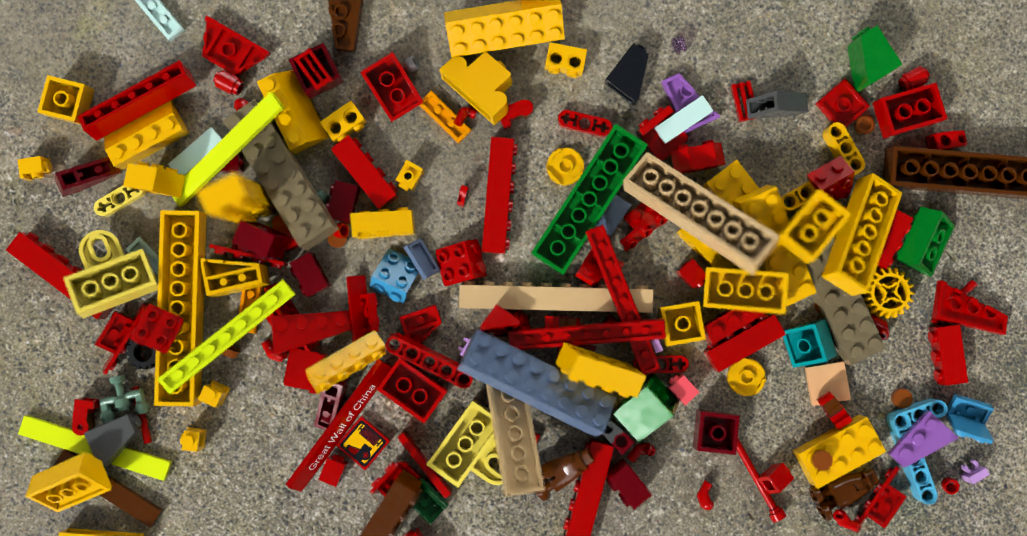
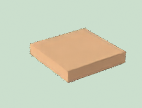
[804,361,851,406]

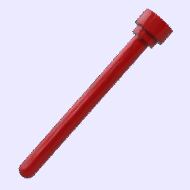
[737,439,787,523]

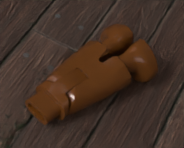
[535,448,595,501]
[809,469,879,522]

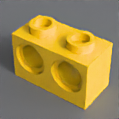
[545,42,587,78]
[320,100,367,144]

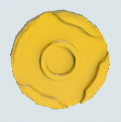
[546,148,584,186]
[727,358,766,396]

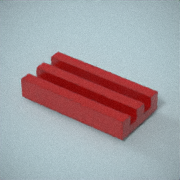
[294,48,334,91]
[730,81,757,122]

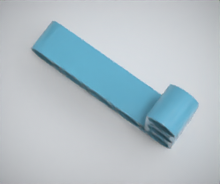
[886,398,948,505]

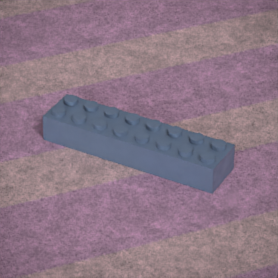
[457,329,616,437]

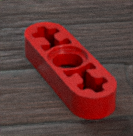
[558,110,612,137]
[632,355,689,373]

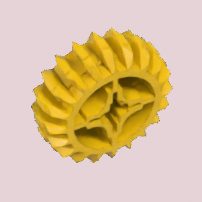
[862,267,915,319]

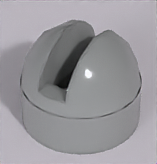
[403,56,419,73]

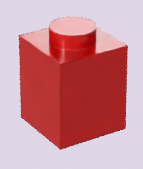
[675,258,706,289]
[318,454,348,487]
[758,463,795,494]

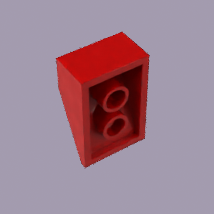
[360,51,424,122]

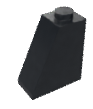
[604,43,649,106]

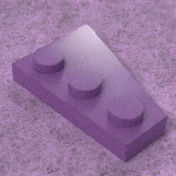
[661,73,720,133]
[888,410,958,468]

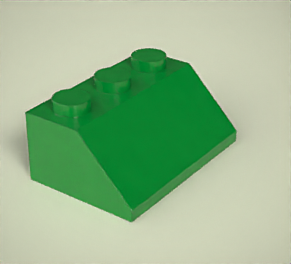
[897,207,955,277]

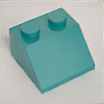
[783,319,837,368]

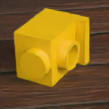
[17,156,53,181]
[396,160,425,191]
[198,380,230,408]
[180,427,207,452]

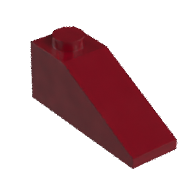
[55,157,121,197]
[314,375,351,430]

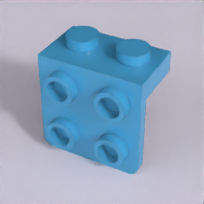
[369,249,419,304]
[946,393,994,444]

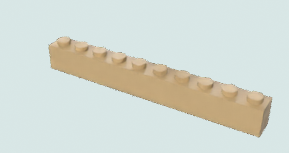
[459,281,653,313]

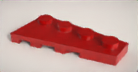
[932,280,1008,335]
[271,311,351,356]

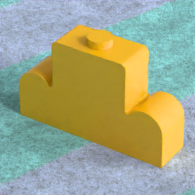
[439,52,512,125]

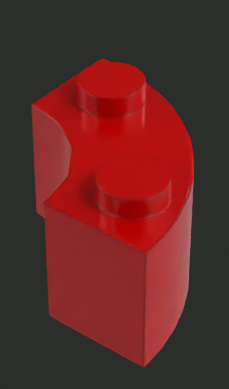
[670,140,726,174]

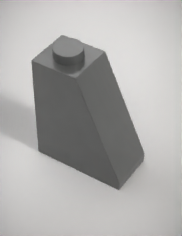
[746,91,808,119]
[84,412,142,467]

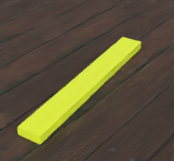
[173,92,284,207]
[157,279,296,394]
[18,415,172,481]

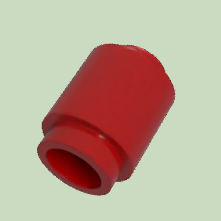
[898,66,930,92]
[213,70,244,96]

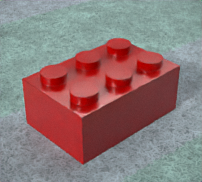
[872,82,948,139]
[377,358,448,424]

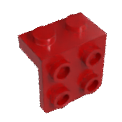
[636,105,688,161]
[807,156,855,201]
[435,239,487,286]
[130,304,184,354]
[283,348,329,394]
[370,461,421,497]

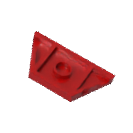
[202,15,271,77]

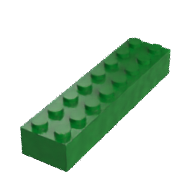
[530,124,648,275]

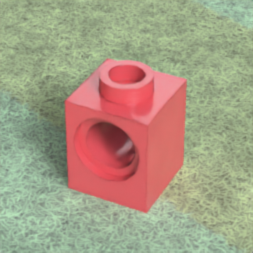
[667,374,699,405]

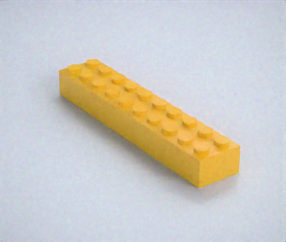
[154,210,207,406]

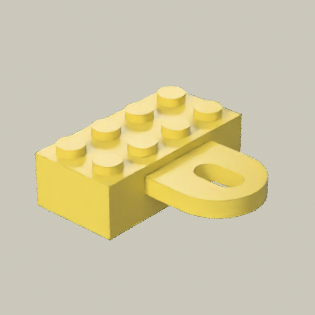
[63,230,158,319]
[426,398,502,487]

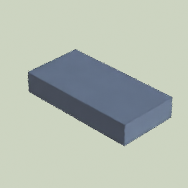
[595,195,631,237]
[404,238,440,280]

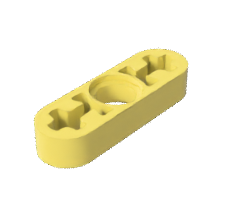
[94,186,147,217]

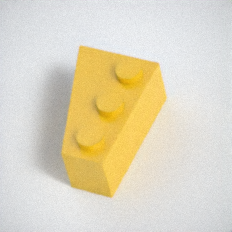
[350,207,415,239]
[200,258,270,297]

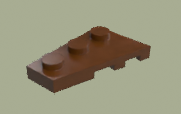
[328,0,363,52]

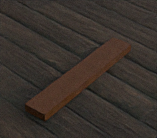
[53,449,163,528]

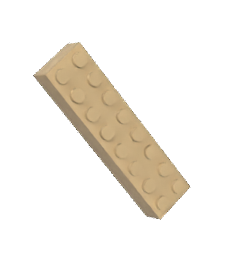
[623,152,779,276]

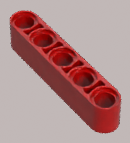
[385,332,473,388]

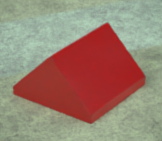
[479,304,520,336]

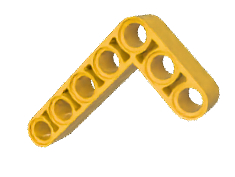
[780,122,865,212]

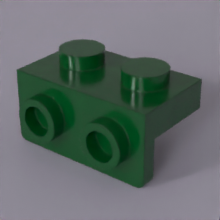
[412,478,449,524]

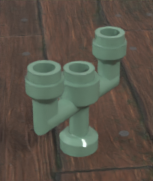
[99,375,150,424]

